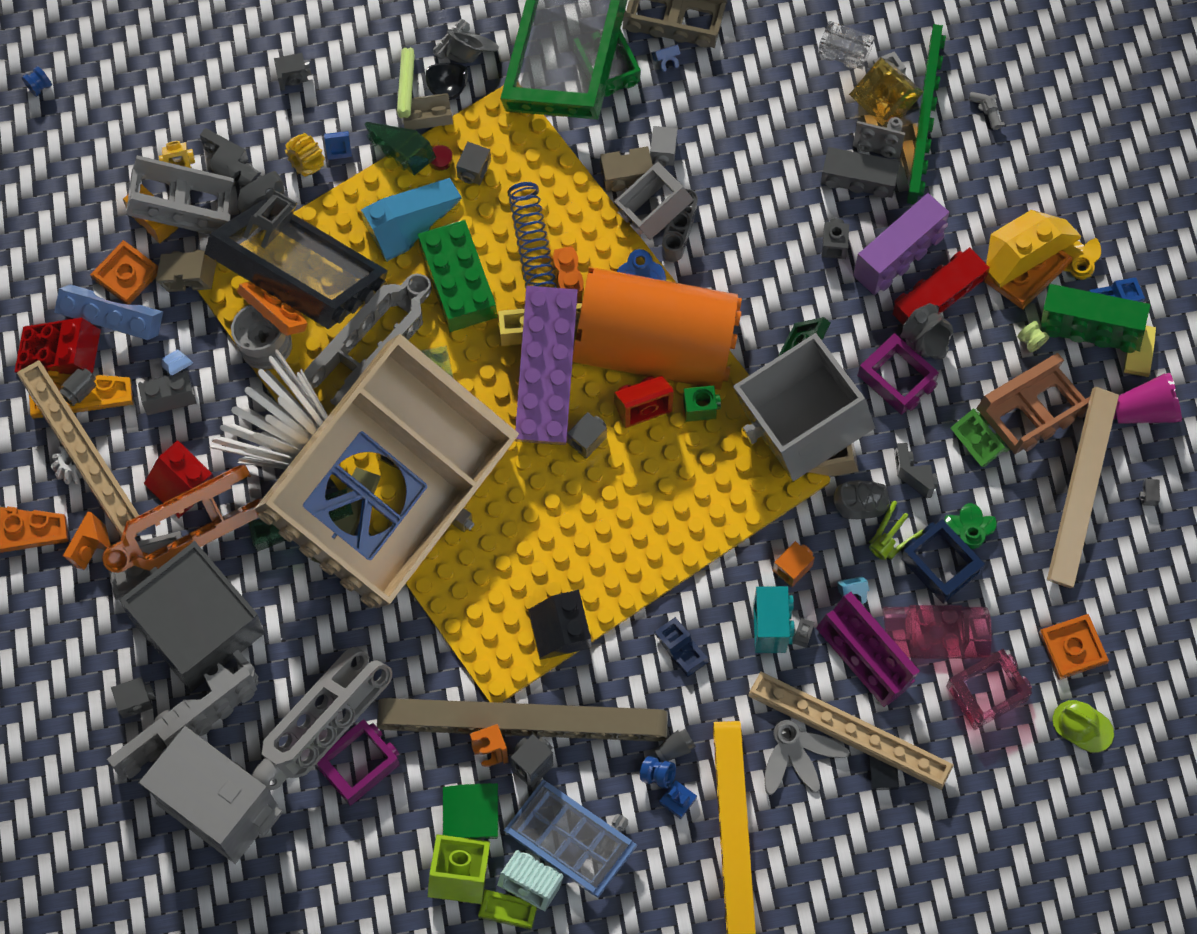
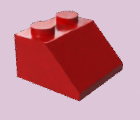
[614,375,674,428]
[144,440,214,519]

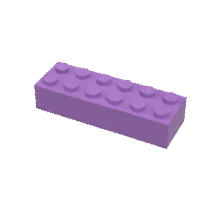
[515,286,578,445]

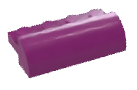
[816,592,920,707]

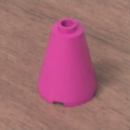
[1113,373,1182,424]

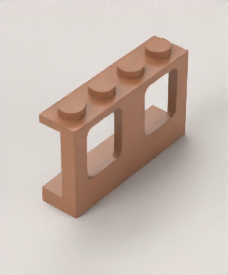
[976,353,1090,454]

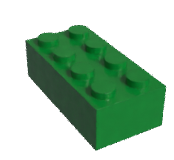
[418,220,497,332]
[1040,284,1151,353]

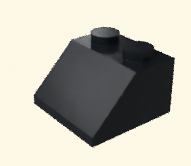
[528,590,591,660]

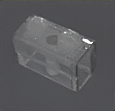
[818,21,874,70]

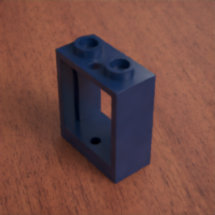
[901,519,985,604]

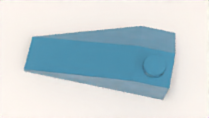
[361,178,462,262]

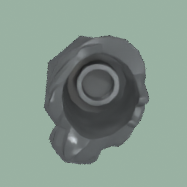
[900,303,953,360]

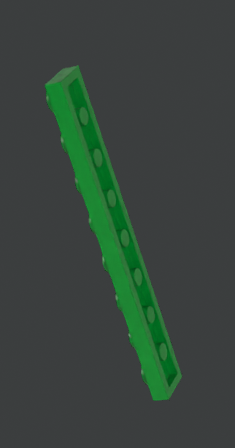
[907,24,946,204]

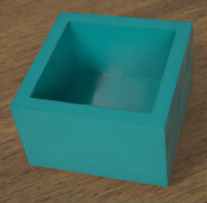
[753,586,795,653]

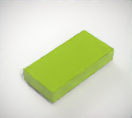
[478,889,537,930]

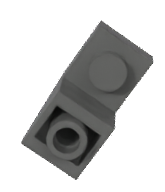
[894,443,938,498]

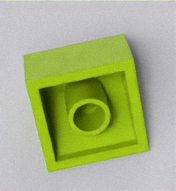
[427,834,490,904]

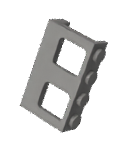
[126,155,234,234]

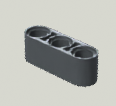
[662,189,698,262]

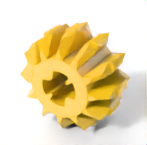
[285,133,325,177]

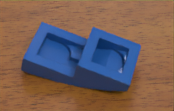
[1089,277,1145,302]

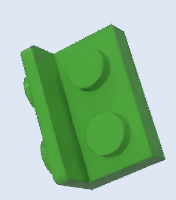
[951,408,1010,468]

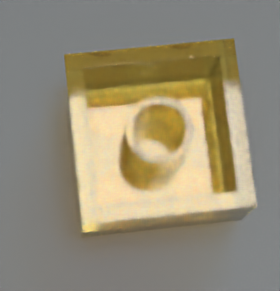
[849,57,923,127]

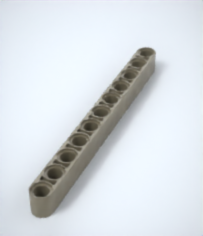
[377,698,668,741]

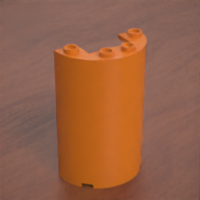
[572,267,742,390]

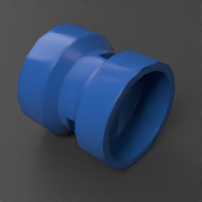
[640,756,676,789]

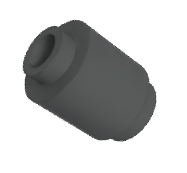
[60,369,96,406]

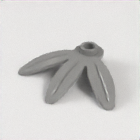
[764,720,850,795]

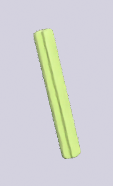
[397,47,415,118]

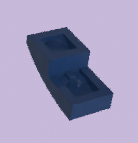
[654,617,709,677]

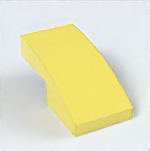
[1124,326,1156,377]

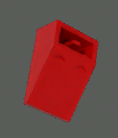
[14,317,101,375]

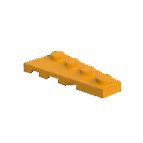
[29,371,134,419]

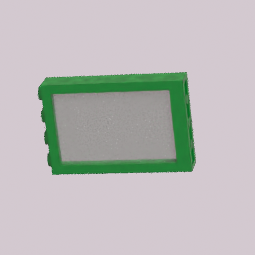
[500,0,627,120]

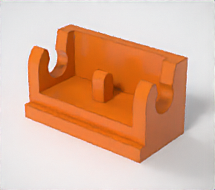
[470,724,509,767]

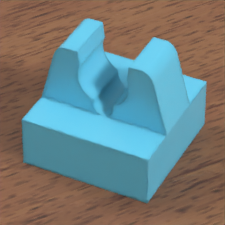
[837,576,869,604]

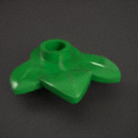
[944,503,997,549]

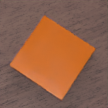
[90,240,159,305]
[1039,614,1109,680]

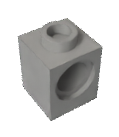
[650,126,678,166]

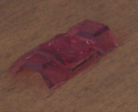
[882,605,992,659]

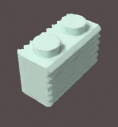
[497,850,564,911]

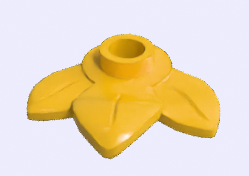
[1063,238,1101,280]

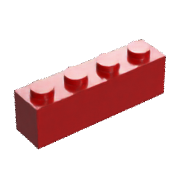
[893,247,990,326]

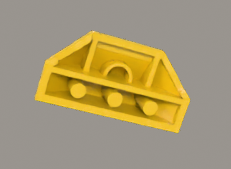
[986,210,1081,288]

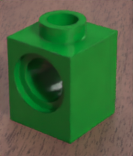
[683,386,721,422]

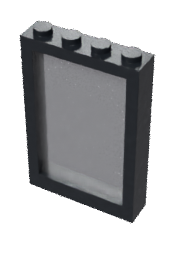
[204,198,388,329]

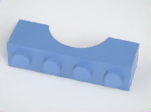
[54,284,163,340]

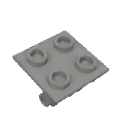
[852,117,905,159]

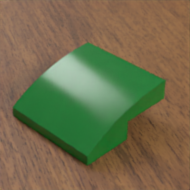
[443,783,498,839]

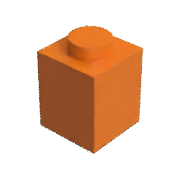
[773,541,815,587]

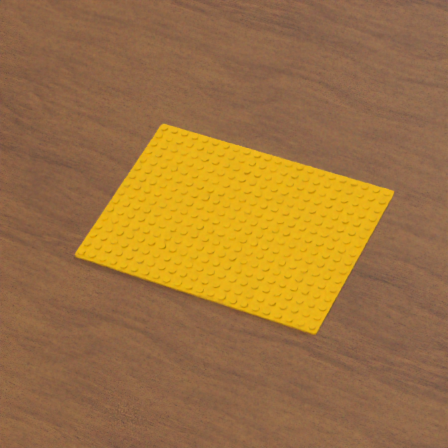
[197,83,830,703]

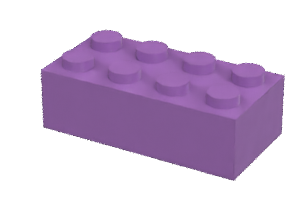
[853,193,949,295]

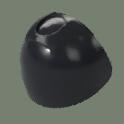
[426,63,468,100]

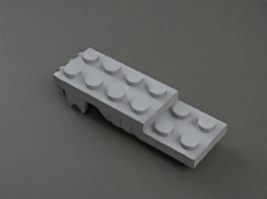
[107,650,258,781]

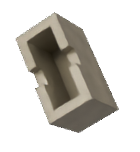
[600,146,653,192]
[156,250,216,292]

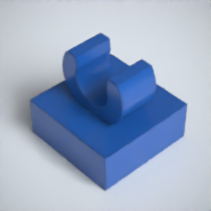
[651,45,681,72]
[324,131,352,160]
[659,780,697,819]

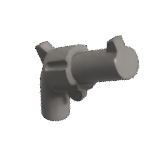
[969,92,1005,130]

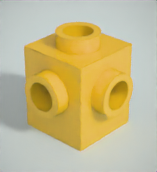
[158,141,196,168]

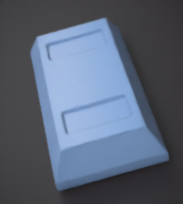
[161,350,193,375]

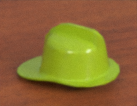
[1052,700,1114,753]

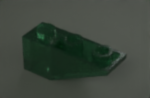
[365,122,437,176]

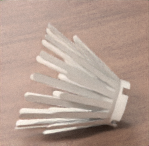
[209,349,328,469]

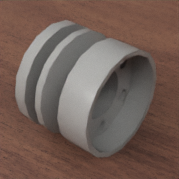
[231,305,292,370]

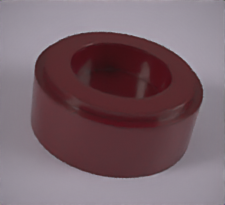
[428,145,453,171]

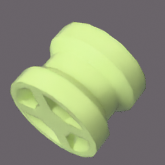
[1017,321,1050,353]

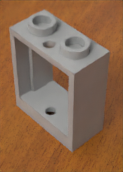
[614,162,694,240]

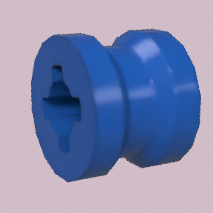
[22,66,52,97]

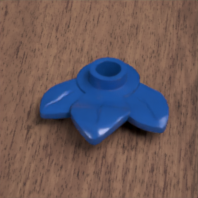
[617,249,666,281]

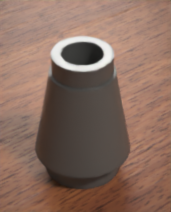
[654,729,696,762]

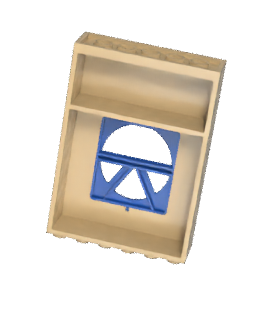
[255,334,519,608]

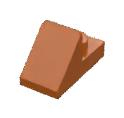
[63,512,111,570]

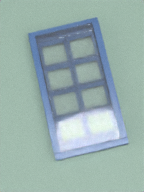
[504,780,637,898]

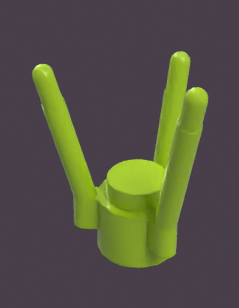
[869,501,923,560]

